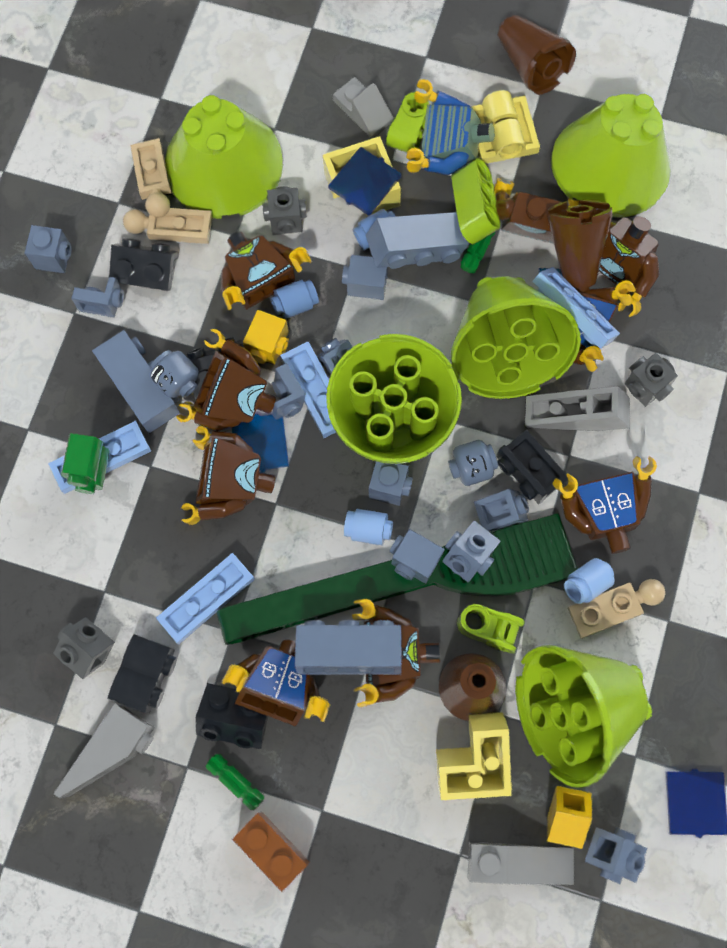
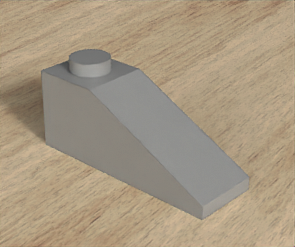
[525,386,630,431]
[54,703,155,798]
[468,842,574,885]

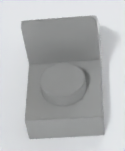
[333,77,394,139]

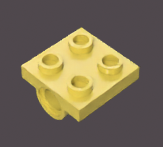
[471,90,540,164]

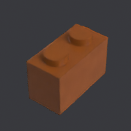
[232,812,310,892]

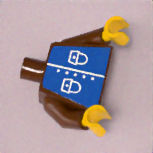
[573,280,636,372]
[553,455,657,554]
[221,639,330,727]

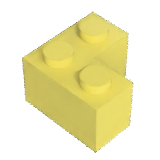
[322,136,401,214]
[436,712,512,800]

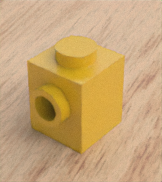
[243,310,289,364]
[547,786,592,849]

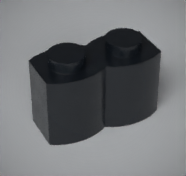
[107,634,177,713]

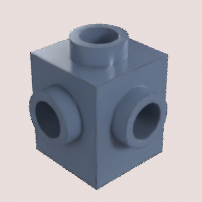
[442,521,501,582]
[585,827,648,884]

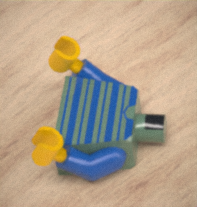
[406,79,495,175]

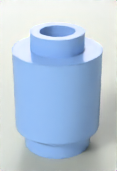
[344,509,393,546]
[564,558,614,604]

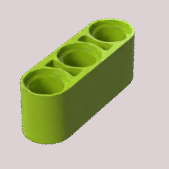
[452,158,500,244]

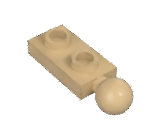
[130,138,171,217]
[123,208,212,244]
[567,579,665,639]

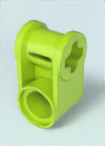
[386,92,429,153]
[457,604,525,654]

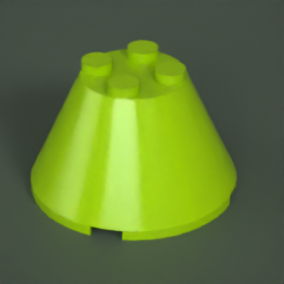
[551,94,671,217]
[165,95,283,219]
[451,276,581,399]
[326,334,462,464]
[515,645,652,787]

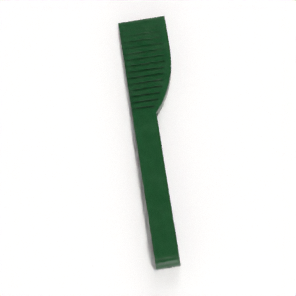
[216,513,578,645]

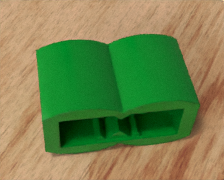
[61,433,110,494]

